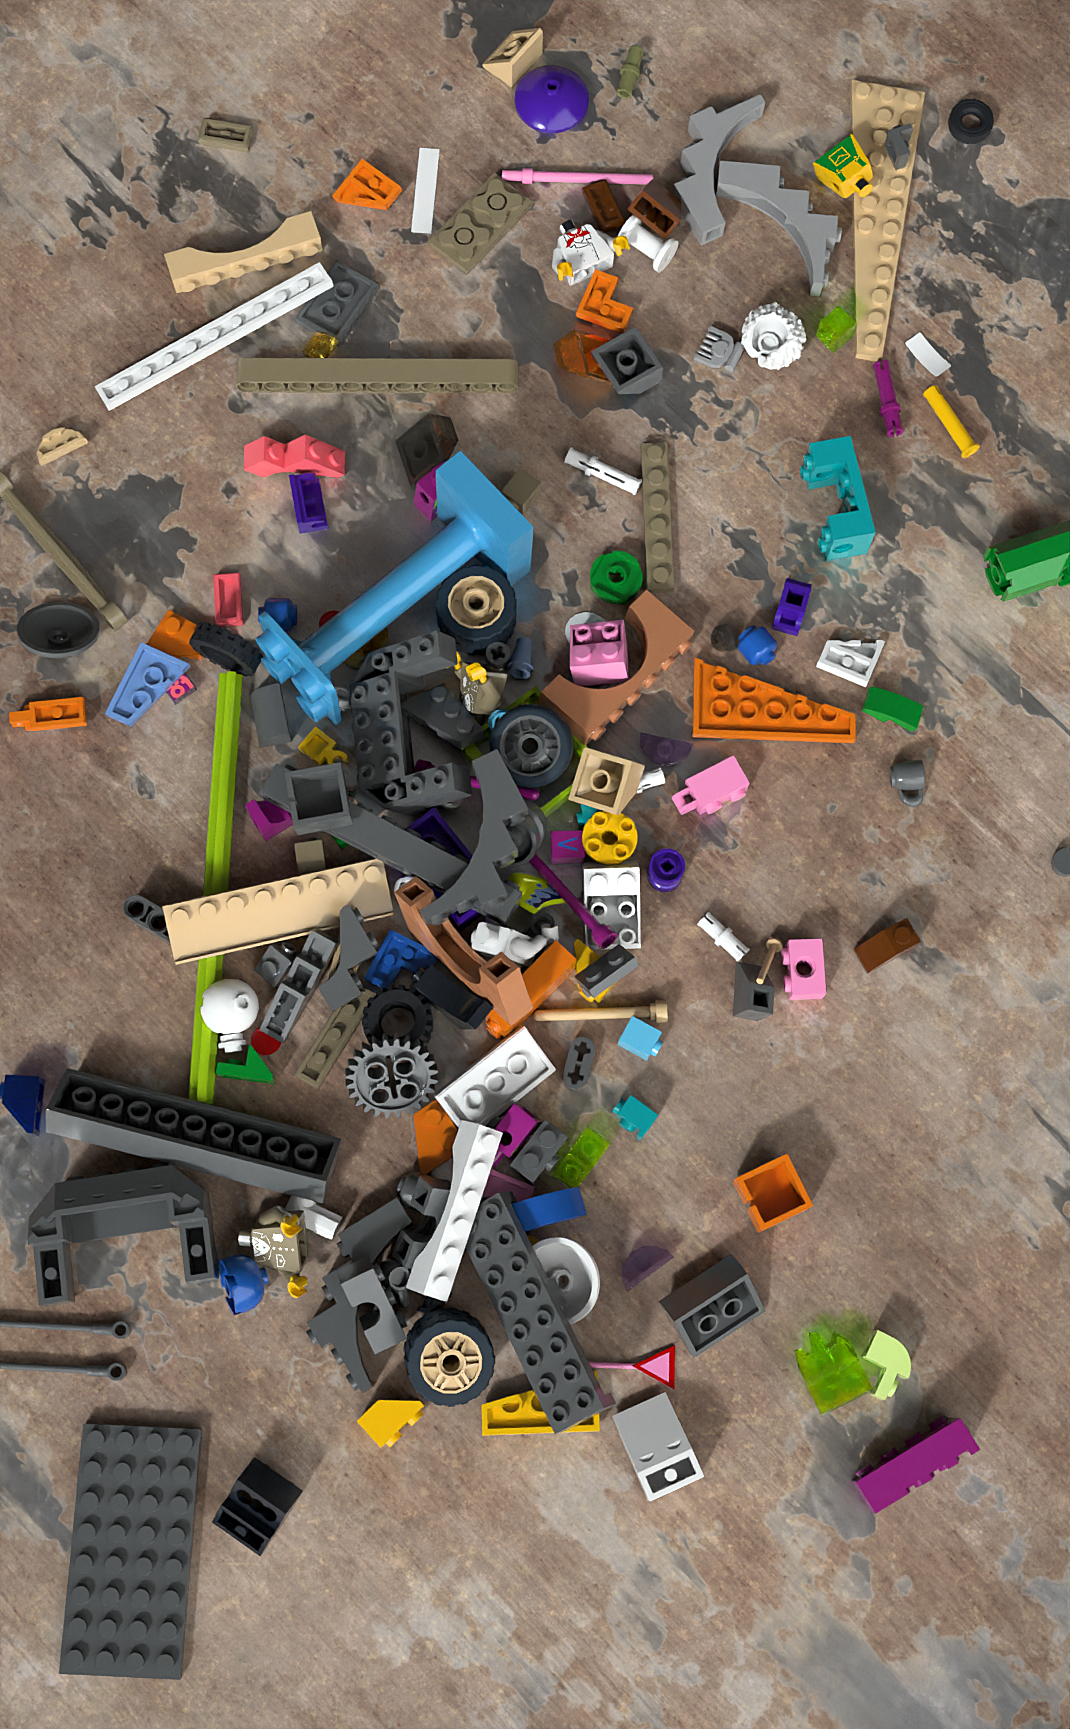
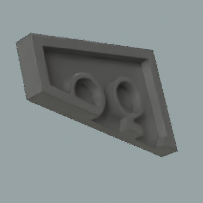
[400,683,485,750]

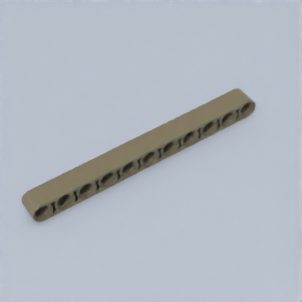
[236,358,519,394]

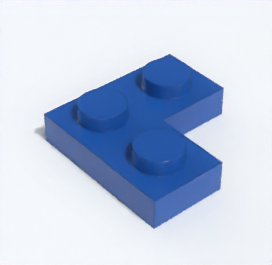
[364,929,438,990]

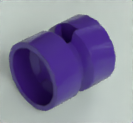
[647,849,685,892]

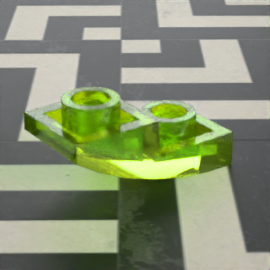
[553,1126,611,1188]

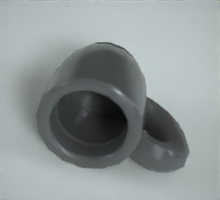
[890,760,925,807]
[380,1258,411,1308]

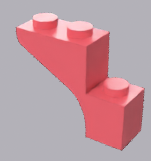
[244,434,345,478]

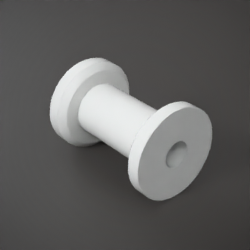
[618,214,679,273]

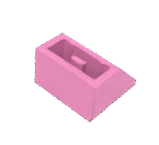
[570,620,629,687]

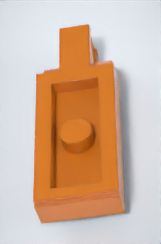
[9,697,87,731]

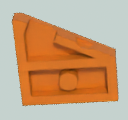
[146,610,203,660]

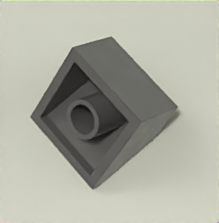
[591,326,663,394]

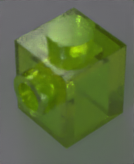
[816,306,857,353]

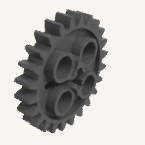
[345,1032,438,1119]

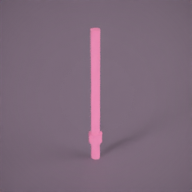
[502,168,653,185]

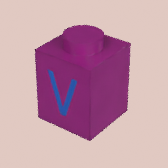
[550,831,588,865]

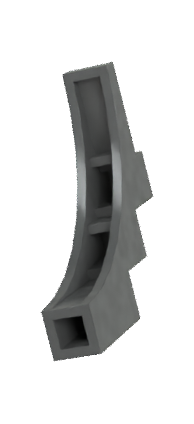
[420,749,528,926]
[306,1197,413,1393]

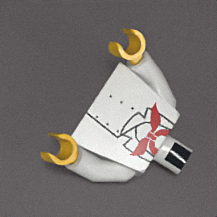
[552,220,631,286]

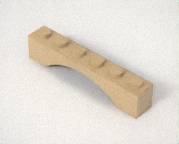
[164,211,322,294]

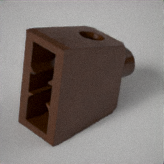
[627,179,681,239]

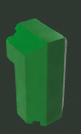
[983,520,1070,602]

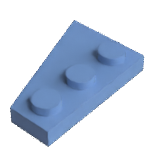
[105,642,191,727]

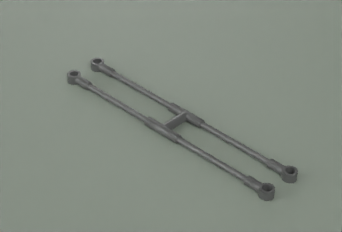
[0,1319,131,1381]

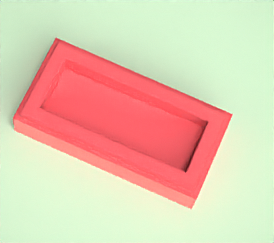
[213,572,244,627]

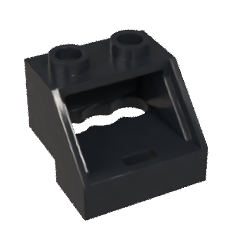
[212,1457,303,1556]

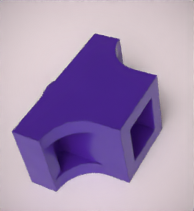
[772,578,812,636]

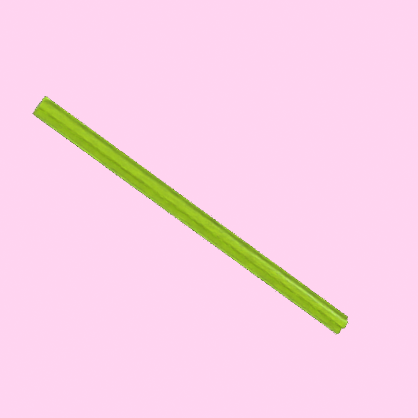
[188,671,243,1105]

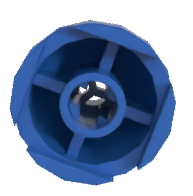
[218,1255,269,1315]

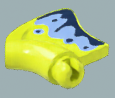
[508,873,566,914]

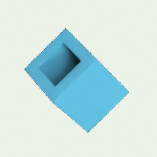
[618,1016,663,1061]

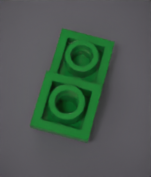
[862,686,924,732]

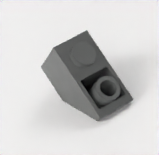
[733,962,775,1021]

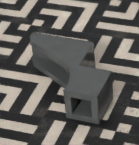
[318,904,379,1012]

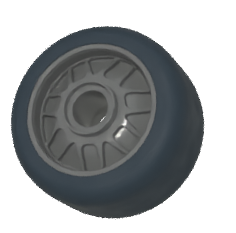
[489,704,574,788]

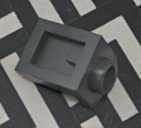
[884,124,913,170]

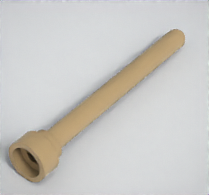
[533,1000,668,1023]

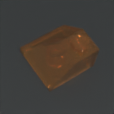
[553,329,612,386]

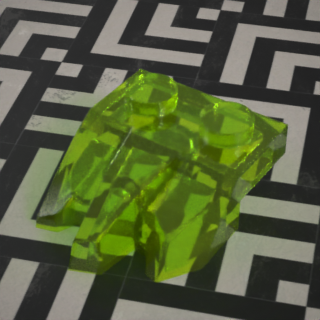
[794,1331,873,1416]

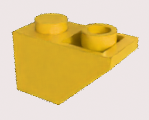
[357,1400,425,1448]

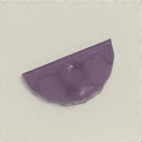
[640,733,693,766]
[622,1246,674,1292]

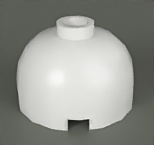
[201,979,259,1035]

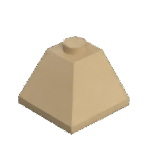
[568,747,645,815]

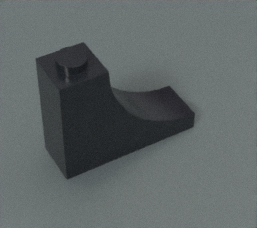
[409,964,494,1030]

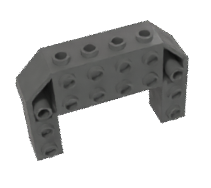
[349,630,473,816]
[27,1163,219,1307]

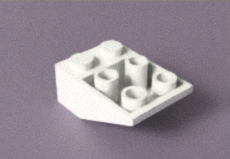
[582,860,641,950]
[612,1392,704,1501]

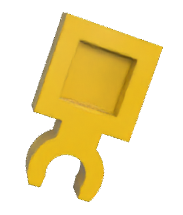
[298,726,349,766]

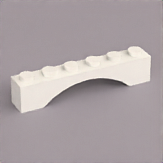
[406,1120,503,1302]

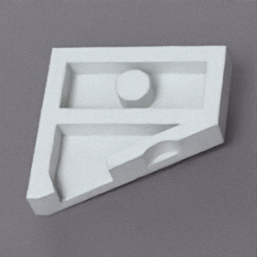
[816,640,885,687]

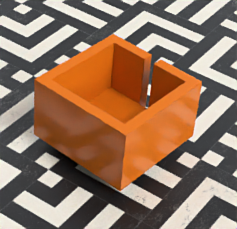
[732,1154,813,1233]

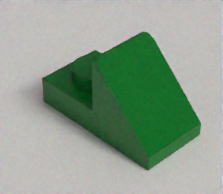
[216,1044,276,1085]

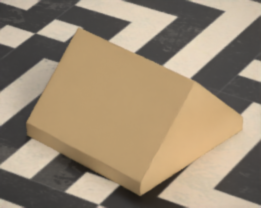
[482,28,543,87]

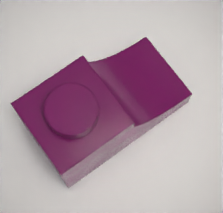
[245,799,293,841]

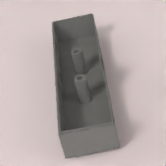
[465,1191,616,1435]

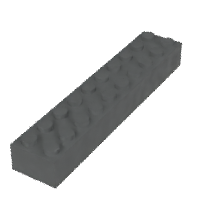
[46,1068,341,1203]

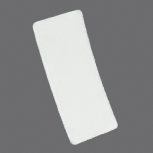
[905,333,951,376]

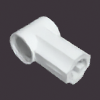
[285,1195,343,1240]

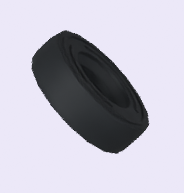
[948,99,994,144]

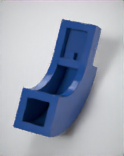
[512,1187,587,1232]

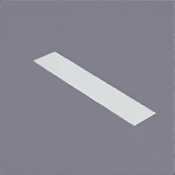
[411,148,440,234]

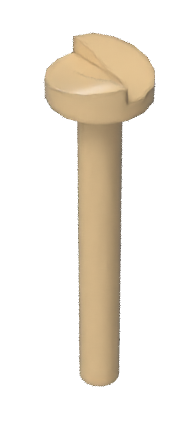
[756,936,783,984]

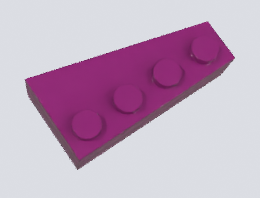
[852,1416,981,1514]

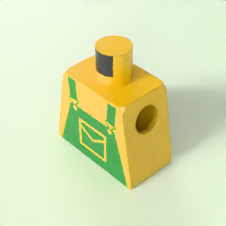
[813,134,873,198]

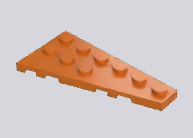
[692,658,856,743]

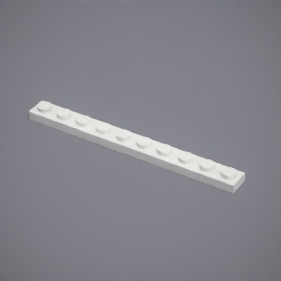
[95,262,334,411]

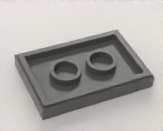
[295,260,380,347]

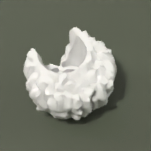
[741,302,807,370]

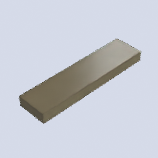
[294,986,376,1090]

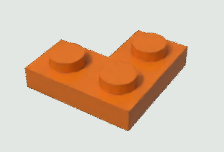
[576,269,633,334]

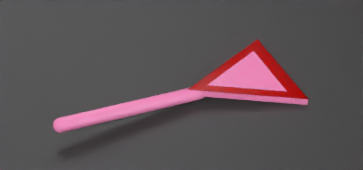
[589,1345,675,1389]

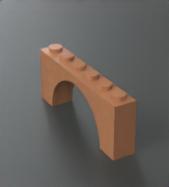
[537,590,694,746]
[394,876,533,1026]

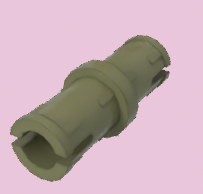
[616,46,644,99]

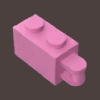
[671,755,750,815]

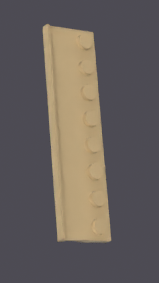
[162,858,394,965]

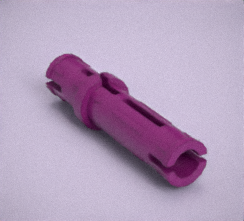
[873,360,904,437]

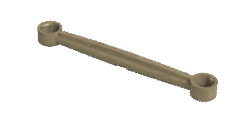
[0,471,128,632]

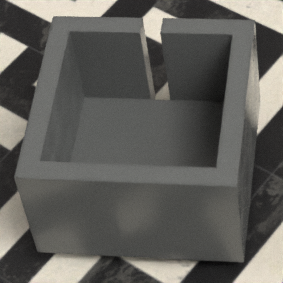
[285,762,353,835]

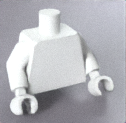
[471,916,559,967]

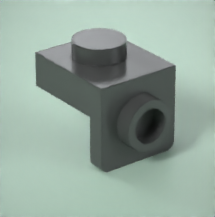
[254,940,300,987]

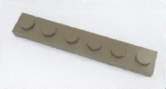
[640,442,674,593]

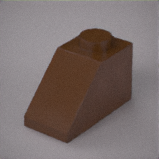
[854,918,921,974]

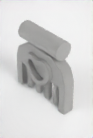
[694,326,745,372]

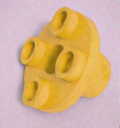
[582,811,638,865]

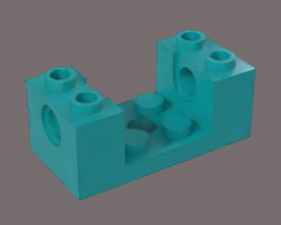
[800,436,876,561]

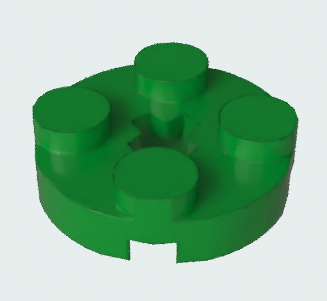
[590,551,643,605]

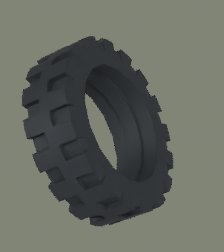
[189,622,263,677]

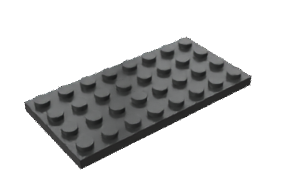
[59,1423,202,1680]

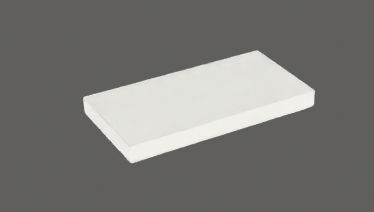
[433,1025,556,1129]

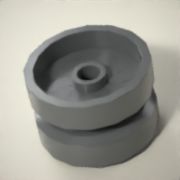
[478,797,548,867]

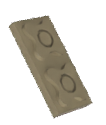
[429,173,533,275]

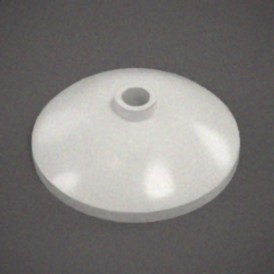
[532,1237,600,1325]

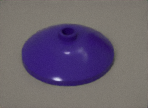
[515,65,589,133]

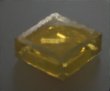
[302,332,338,358]

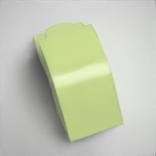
[861,1330,911,1400]

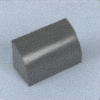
[250,683,291,748]

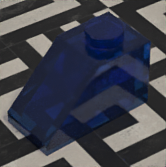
[0,1075,45,1137]

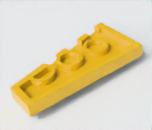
[481,1371,600,1436]

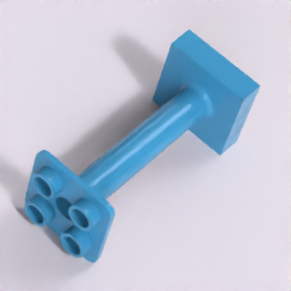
[255,451,533,726]

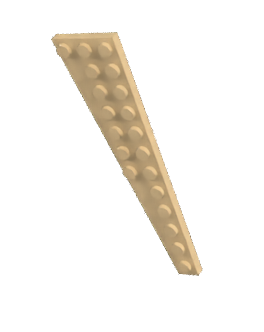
[850,80,925,362]

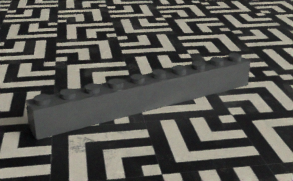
[260,763,522,927]

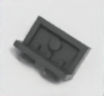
[574,944,639,998]

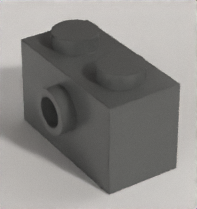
[510,1120,568,1186]

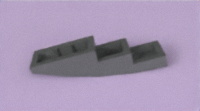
[259,928,339,1043]

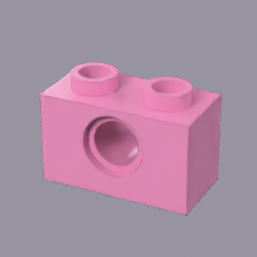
[781,939,826,1000]

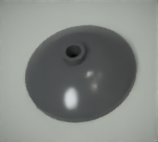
[17,602,100,659]

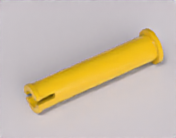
[923,385,980,458]

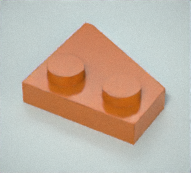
[332,159,402,210]
[413,1099,458,1175]

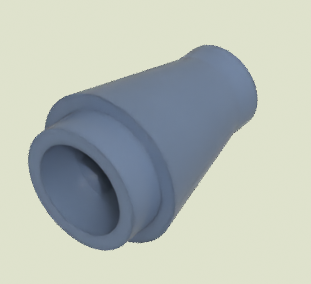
[507,637,534,679]

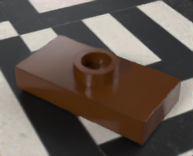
[582,179,625,233]

